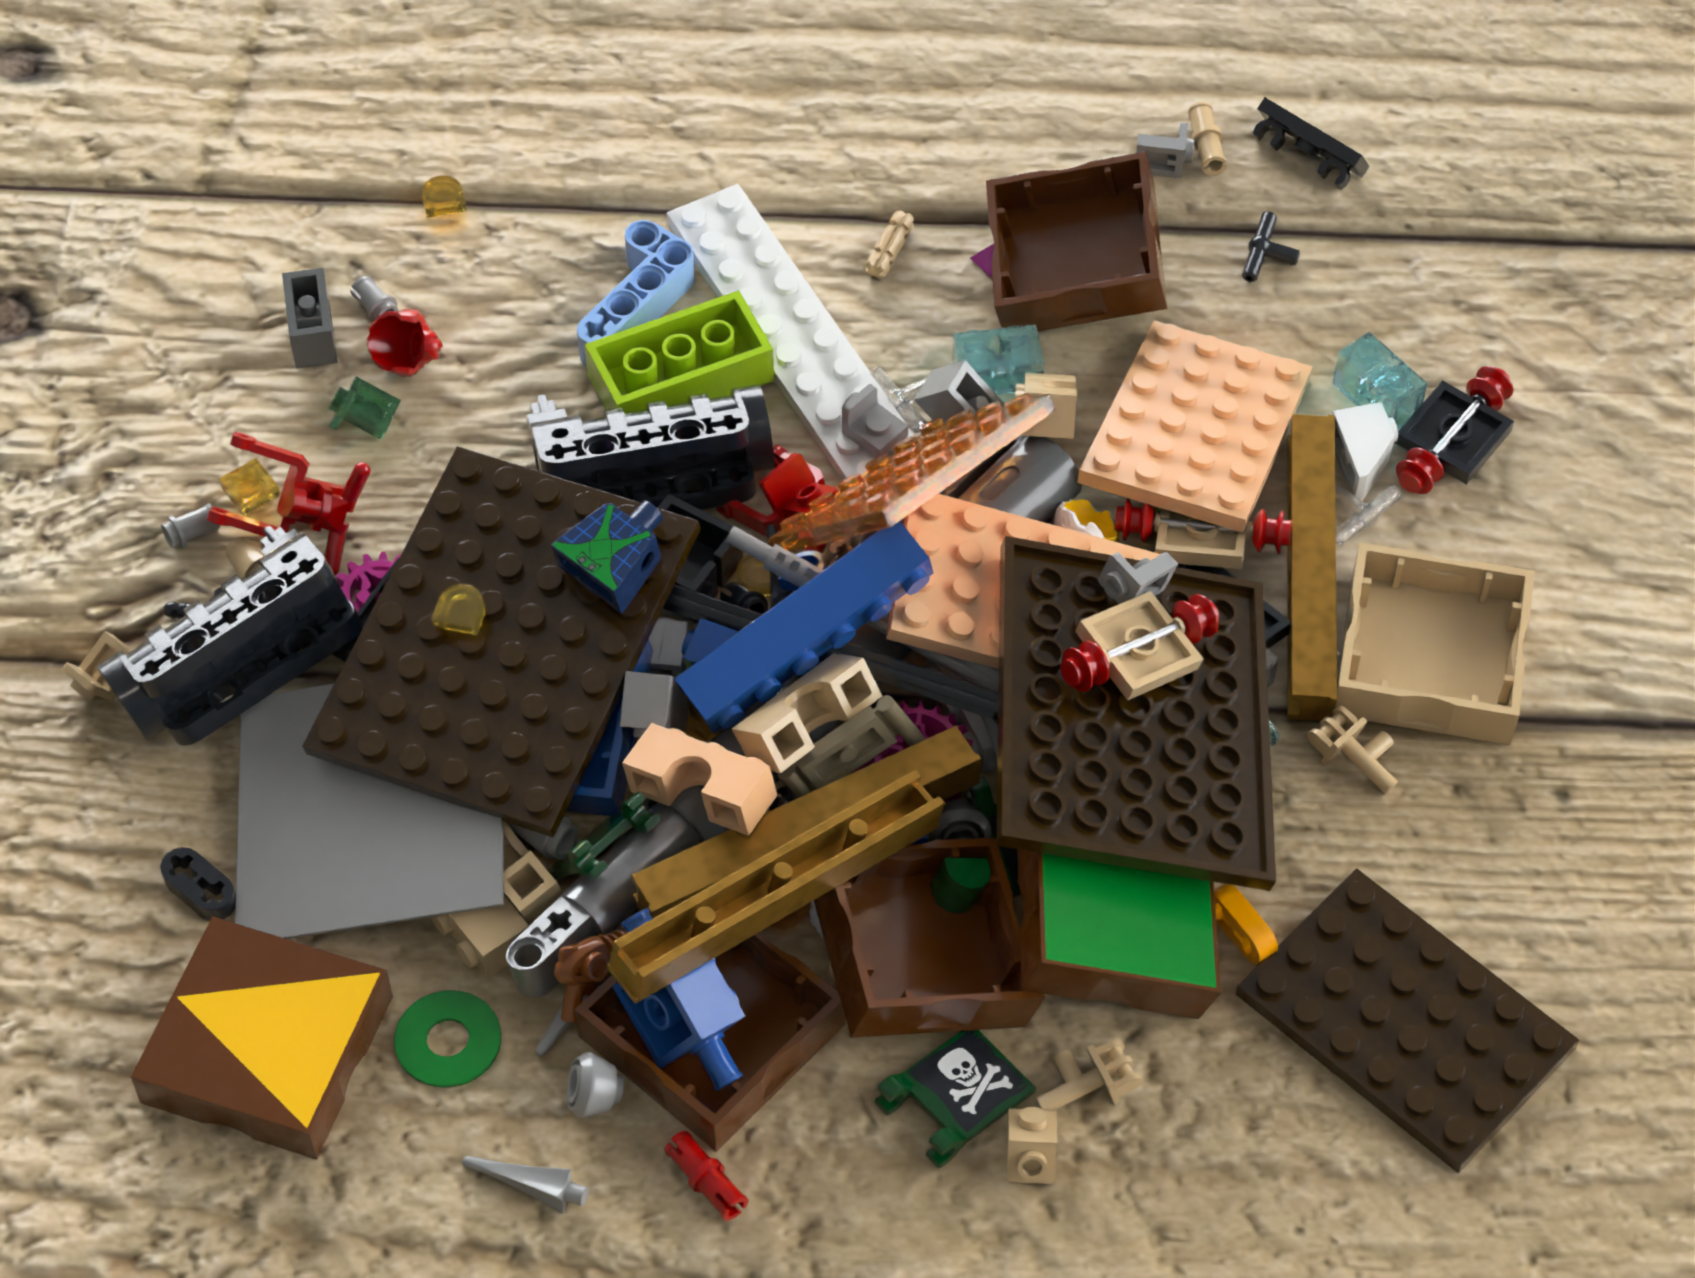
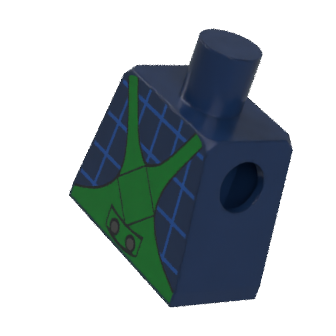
[551,500,664,614]

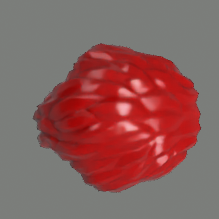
[366,308,443,378]

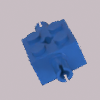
[612,908,745,1091]

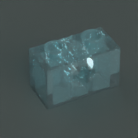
[952,324,1045,395]
[1332,332,1428,430]

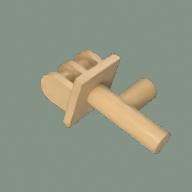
[1307,705,1398,795]
[1036,1039,1143,1111]

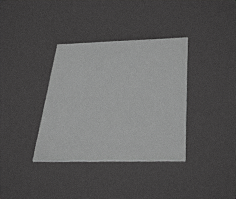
[235,684,504,939]

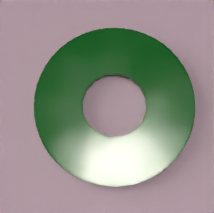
[394,990,501,1088]

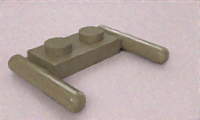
[777,695,926,798]

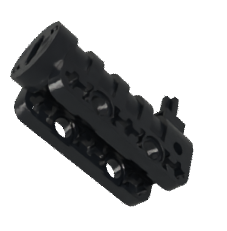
[527,384,774,510]
[96,526,364,746]

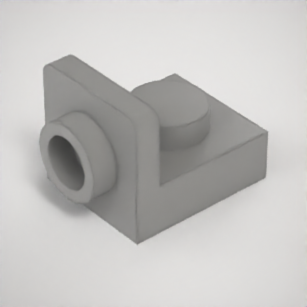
[1136,122,1194,178]
[842,384,908,461]
[1098,551,1178,604]

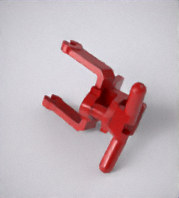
[207,431,371,575]
[716,445,884,553]

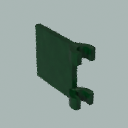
[547,792,662,881]

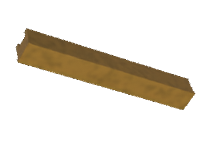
[1287,414,1337,721]
[632,726,982,919]
[607,770,945,1004]

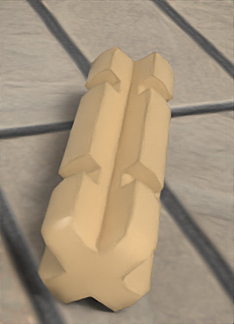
[866,210,914,279]

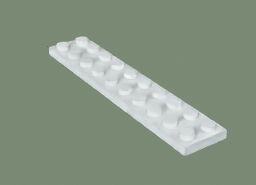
[666,184,934,503]

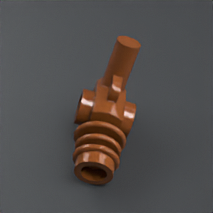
[553,929,627,1023]

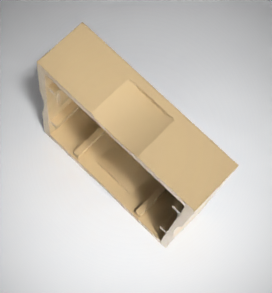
[1335,542,1535,745]

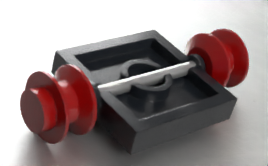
[1395,366,1514,494]

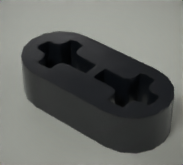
[160,847,236,921]

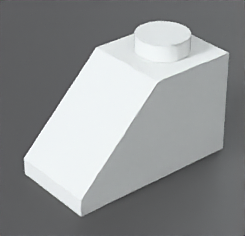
[1332,402,1398,503]

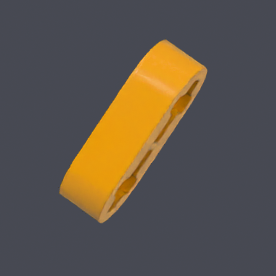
[1214,884,1278,964]

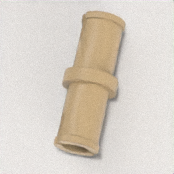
[1188,102,1227,176]

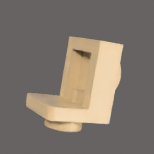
[61,631,132,702]
[1006,1107,1058,1184]

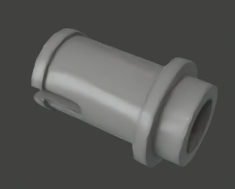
[350,276,399,322]
[161,503,220,549]

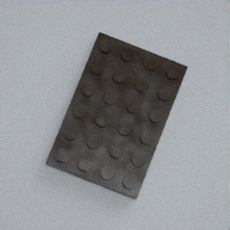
[1236,868,1579,1174]

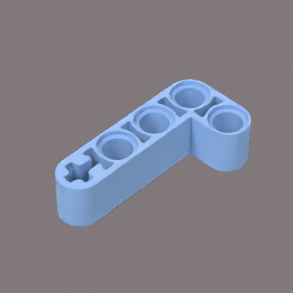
[577,220,695,367]

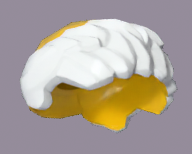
[1054,499,1117,542]

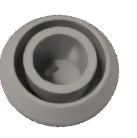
[567,1052,624,1118]

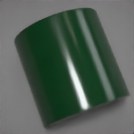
[930,858,991,914]

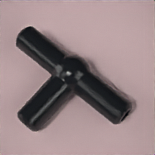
[1242,211,1300,282]

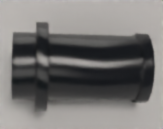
[720,582,768,614]

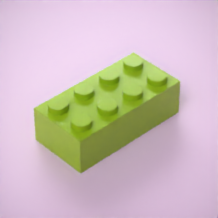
[585,290,774,414]

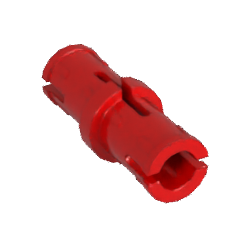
[664,1130,749,1221]

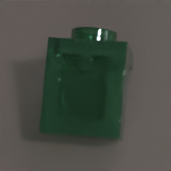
[328,376,401,440]

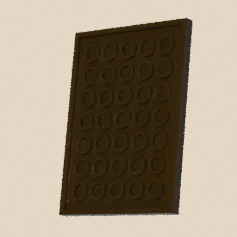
[302,446,701,838]
[996,536,1276,891]

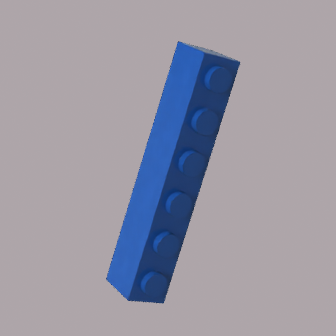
[675,518,934,734]

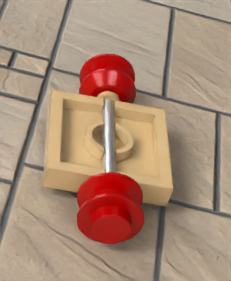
[1115,498,1292,569]
[1061,591,1219,700]

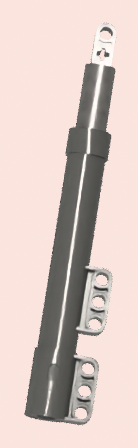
[506,424,1082,998]

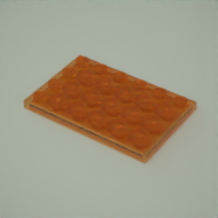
[768,393,1056,552]

